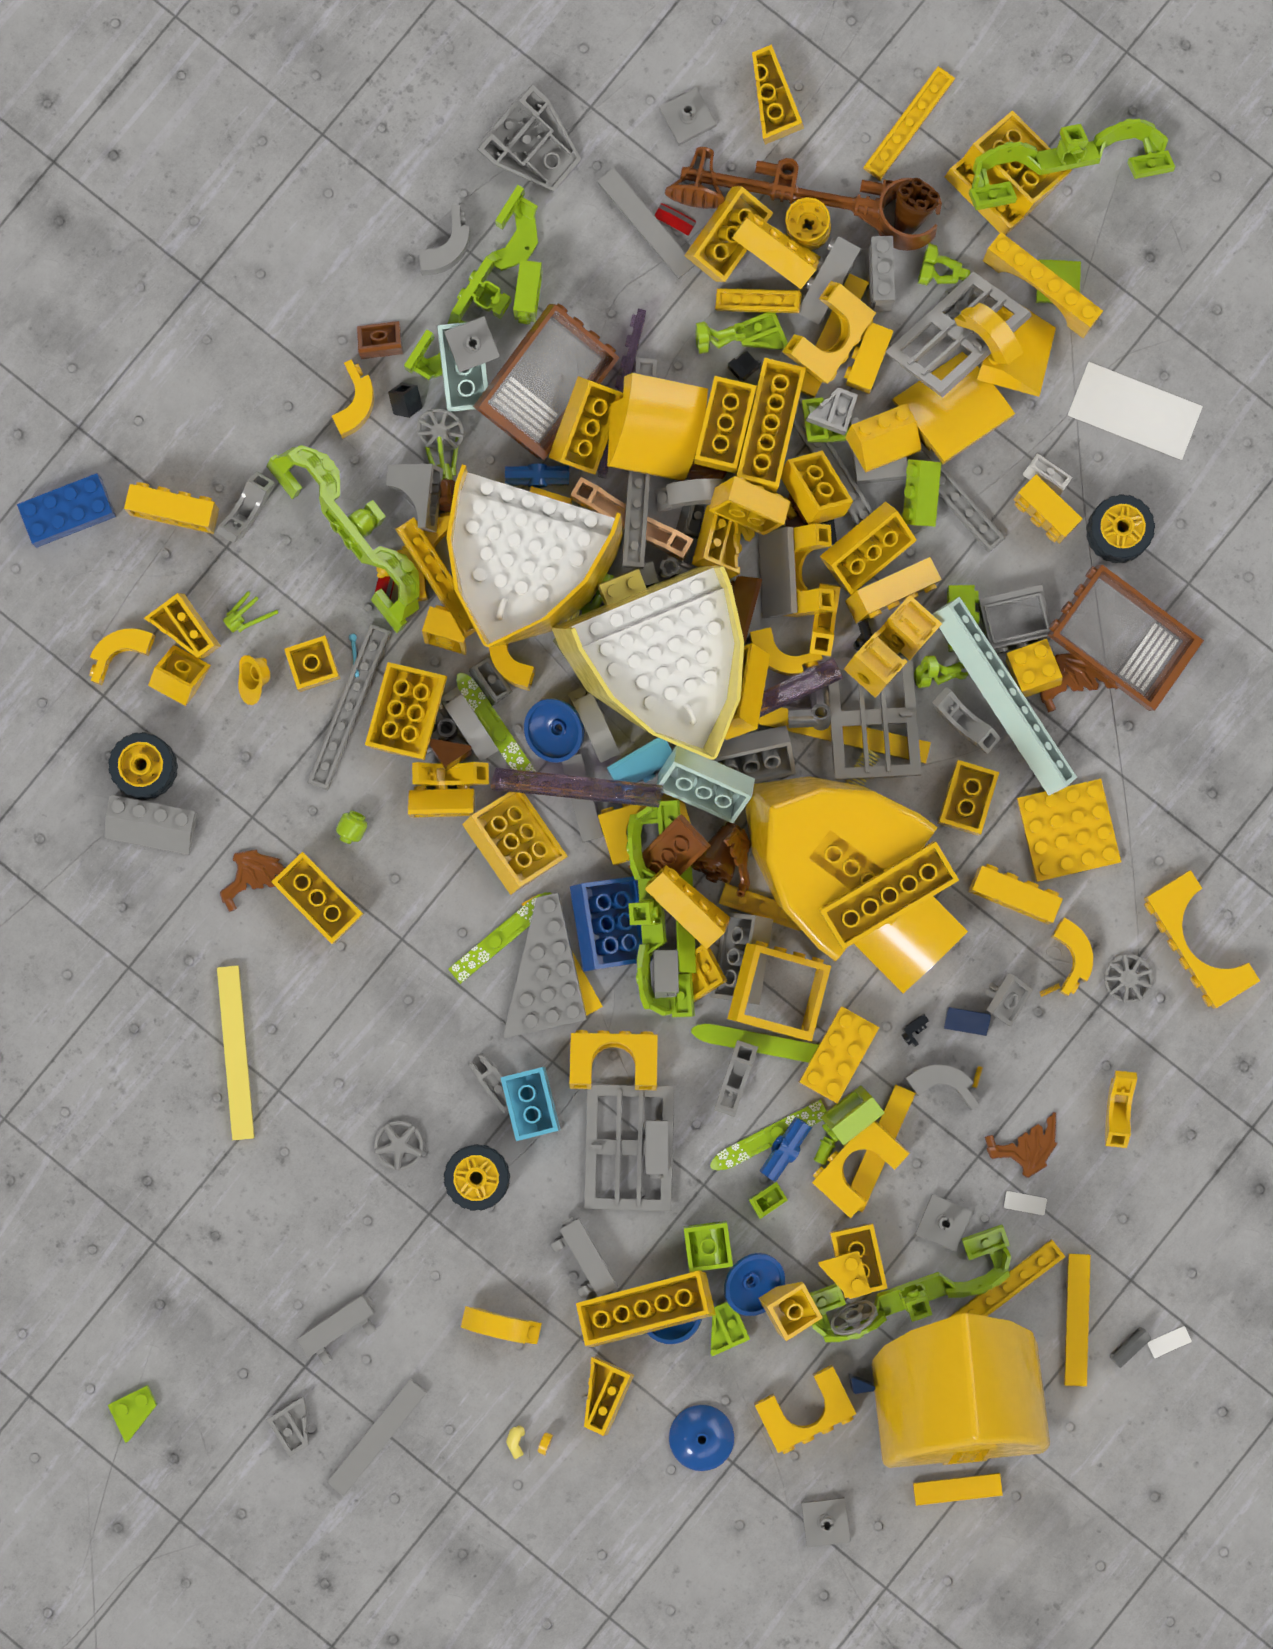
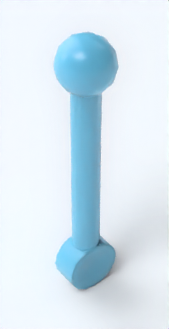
[349,634,359,677]

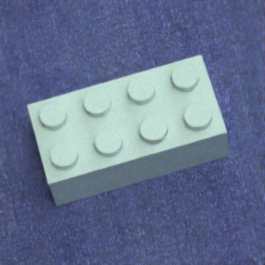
[437,322,490,412]
[656,746,755,823]

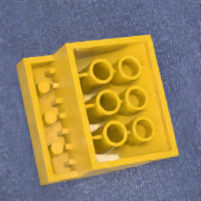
[944,110,1072,235]
[892,352,1015,465]
[607,373,708,481]
[854,896,968,994]

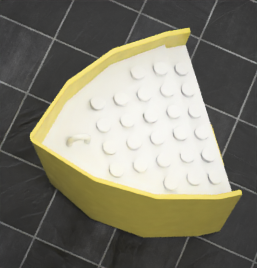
[552,566,744,760]

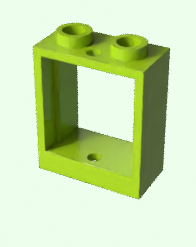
[513,260,543,325]
[820,1085,885,1145]

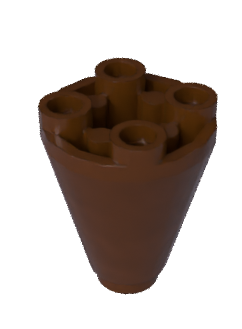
[894,178,940,234]
[691,822,742,884]

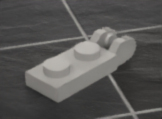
[468,1053,508,1113]

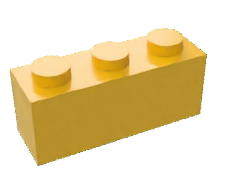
[844,323,893,394]

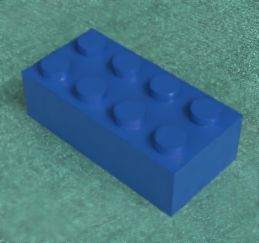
[17,473,116,548]

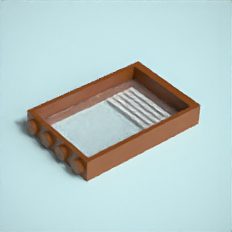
[473,303,620,460]
[1047,564,1204,711]

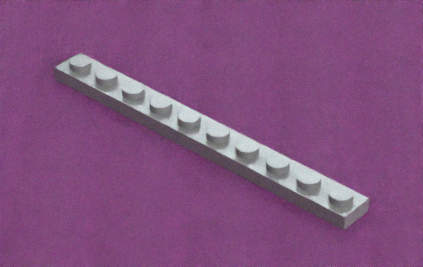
[622,358,657,569]

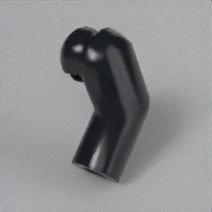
[853,620,872,651]

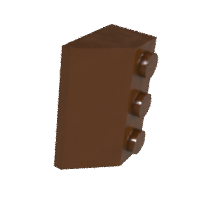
[731,576,762,646]

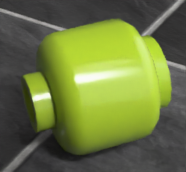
[336,810,367,844]

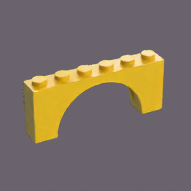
[983,232,1103,339]
[1144,870,1260,1009]

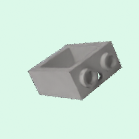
[645,1120,668,1178]

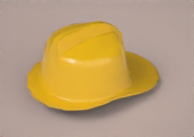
[238,655,270,705]

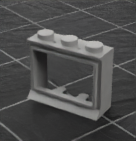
[865,236,895,312]
[977,584,1051,654]

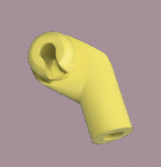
[506,1425,525,1459]

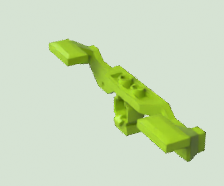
[969,119,1175,210]
[404,185,538,380]
[266,445,420,633]
[626,800,695,1017]
[810,1224,1011,1342]

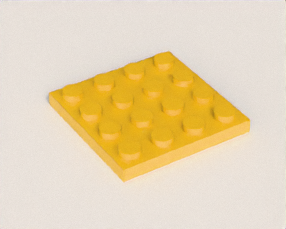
[1016,779,1121,882]

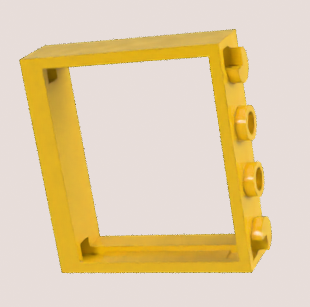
[727,941,831,1042]

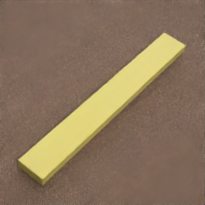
[217,966,255,1141]

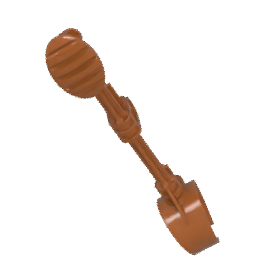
[665,147,942,251]

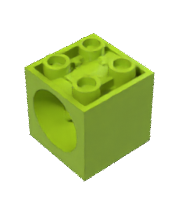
[683,1221,733,1272]

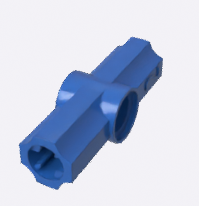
[505,464,570,488]
[759,1117,812,1182]

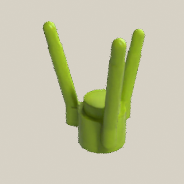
[425,436,460,480]
[222,591,278,633]

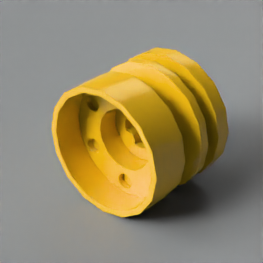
[785,197,831,250]

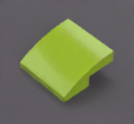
[802,397,849,442]

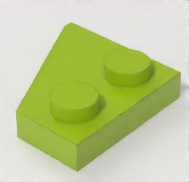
[736,312,788,350]
[710,1301,750,1357]
[108,1385,157,1443]

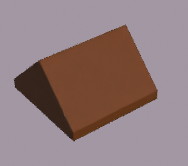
[357,321,403,359]

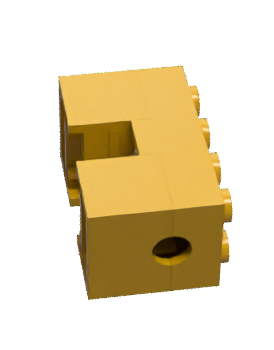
[844,595,942,698]

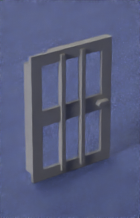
[885,272,1032,398]
[826,655,922,780]
[584,1085,674,1211]

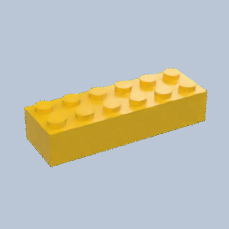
[736,357,806,493]
[819,841,959,950]
[576,1270,716,1347]

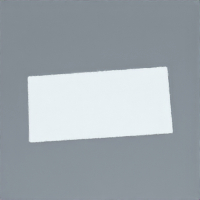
[1068,362,1203,460]

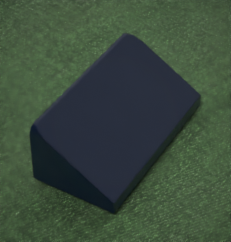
[944,1007,991,1036]
[849,1373,875,1394]

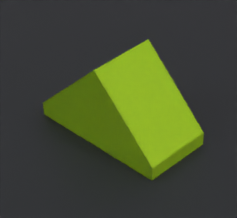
[748,1182,788,1219]

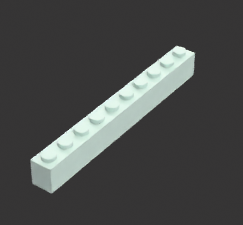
[932,597,1077,795]

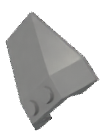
[477,85,581,191]

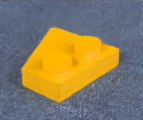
[692,945,727,1002]
[818,1250,871,1299]

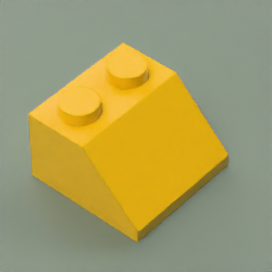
[148,645,211,706]
[759,1282,823,1341]

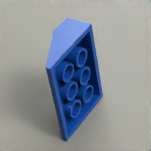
[570,876,652,972]

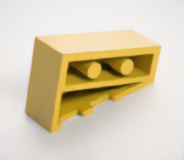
[692,504,740,579]
[144,593,221,659]
[584,1356,634,1436]

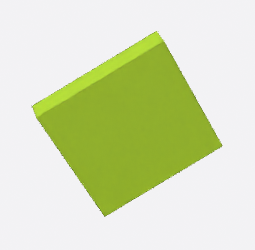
[1036,259,1081,304]

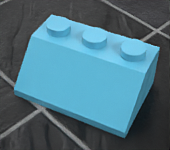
[607,738,672,794]
[500,1067,561,1141]

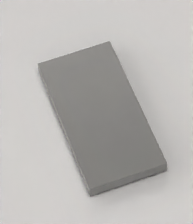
[759,527,797,618]

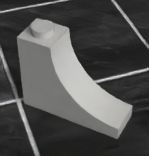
[849,417,908,485]
[386,464,443,532]

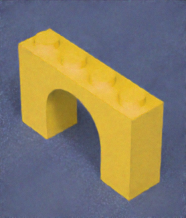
[782,281,876,384]
[784,524,835,617]
[598,793,691,866]
[569,1030,658,1091]
[812,1121,910,1218]
[754,1365,856,1454]

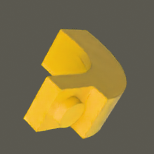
[954,303,1023,365]
[332,359,374,439]
[809,583,841,656]
[749,627,823,676]
[89,628,156,685]
[489,644,536,691]
[412,762,489,787]
[1051,917,1093,996]
[1105,1070,1137,1148]
[461,1306,542,1344]

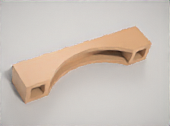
[570,477,694,561]

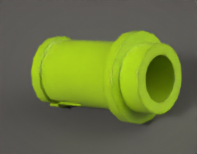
[813,1136,836,1165]

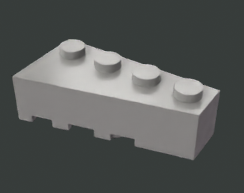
[799,236,863,325]

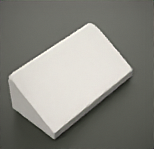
[1023,453,1073,496]

